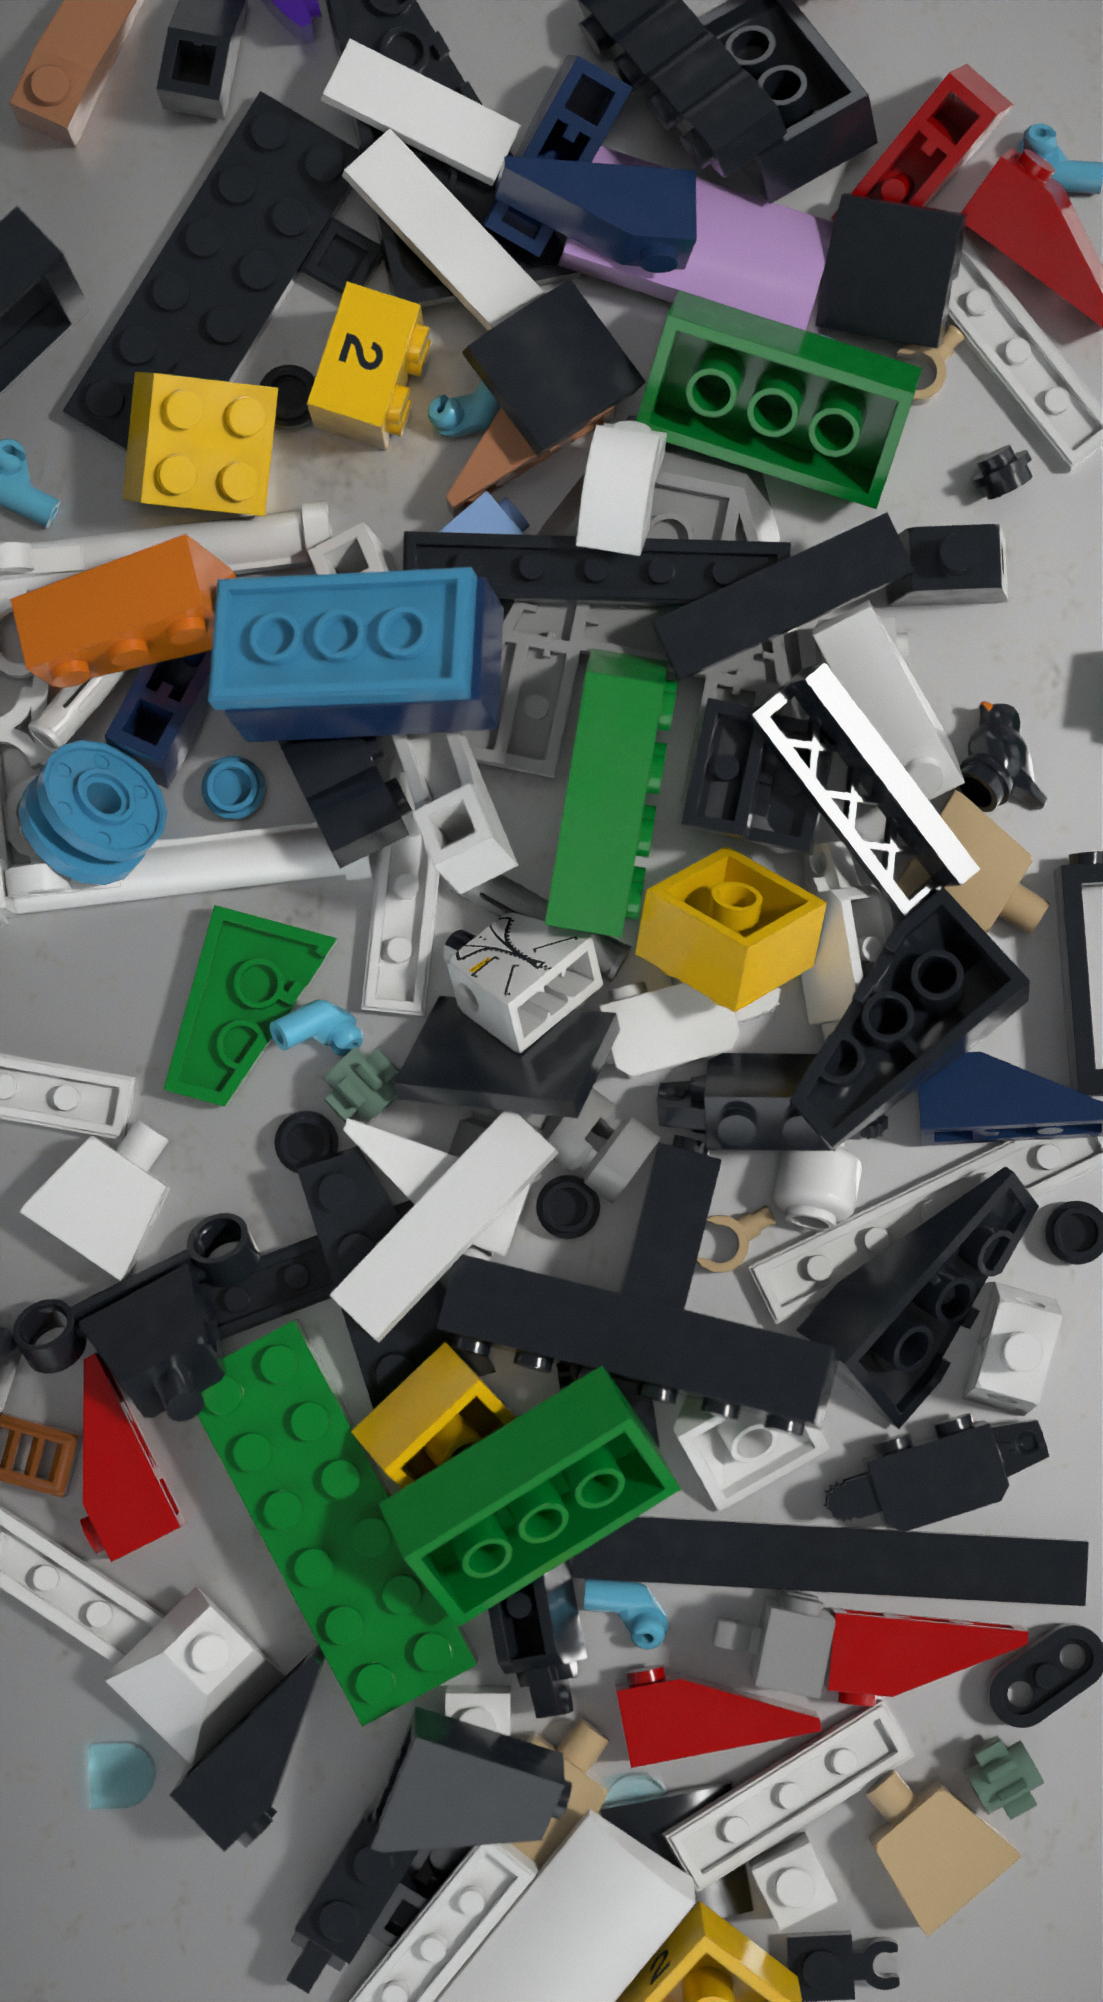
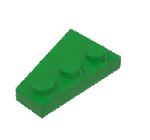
[163,905,338,1107]

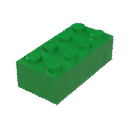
[636,290,922,509]
[545,648,678,938]
[378,1365,681,1627]

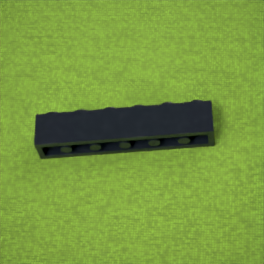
[436,1254,840,1437]

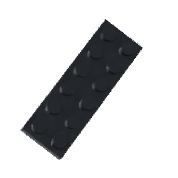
[62,91,360,453]

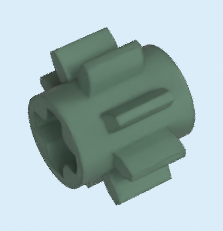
[323,1046,400,1125]
[964,1735,1044,1820]

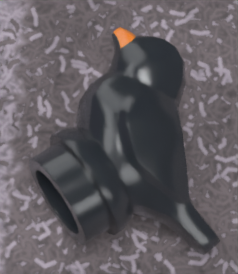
[955,701,1048,812]

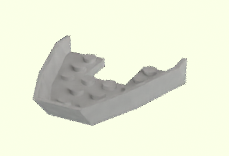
[464,415,809,804]

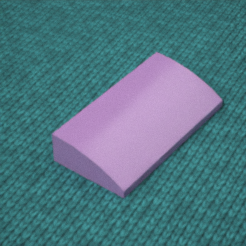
[558,146,834,331]

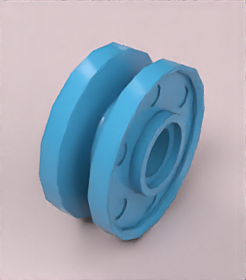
[18,740,167,885]

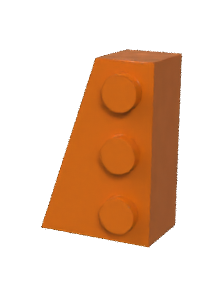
[10,534,236,688]

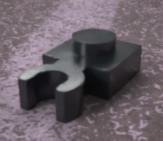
[786,1930,900,2002]

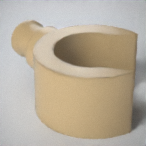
[895,325,964,406]
[697,1205,776,1273]

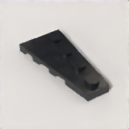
[296,1146,496,1410]

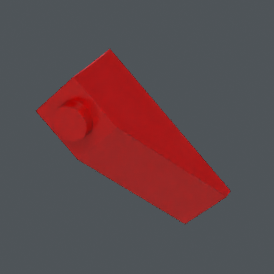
[831,64,1014,222]
[961,148,1103,327]
[80,1353,186,1562]
[824,1607,1029,1706]
[615,1665,822,1768]

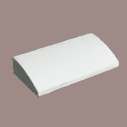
[435,1809,696,2002]

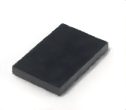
[394,996,620,1119]

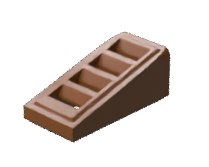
[0,1412,83,1498]

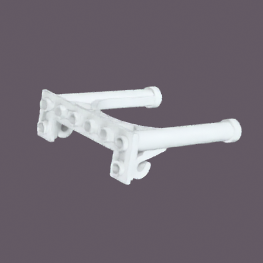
[0,500,372,926]

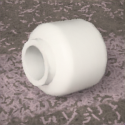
[773,1143,862,1231]

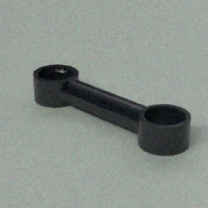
[13,1213,260,1374]

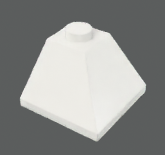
[673,1324,830,1512]
[103,1586,285,1767]

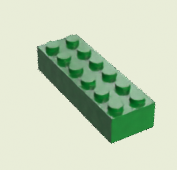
[197,1319,478,1727]

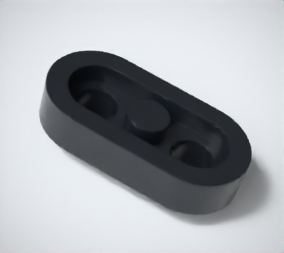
[987,1623,1103,1728]

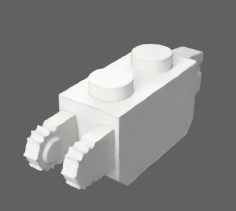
[801,841,894,1042]
[599,977,781,1079]

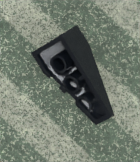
[789,887,1030,1151]
[796,1166,1039,1429]

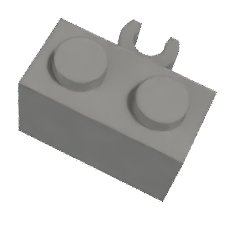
[712,1589,836,1699]

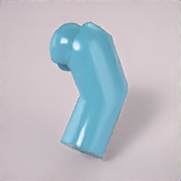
[1018,124,1103,194]
[428,379,501,438]
[0,439,61,528]
[270,999,364,1056]
[583,1579,669,1650]

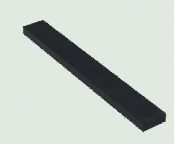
[572,1516,1089,1606]

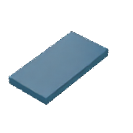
[208,567,477,710]

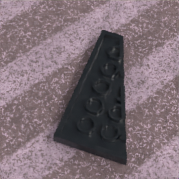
[325,0,581,308]

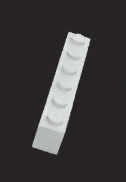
[307,521,518,894]

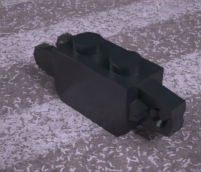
[657,1053,888,1151]
[823,1413,1049,1533]
[488,1559,587,1719]
[286,1798,418,1994]

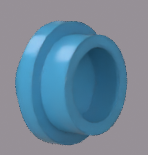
[201,756,266,820]

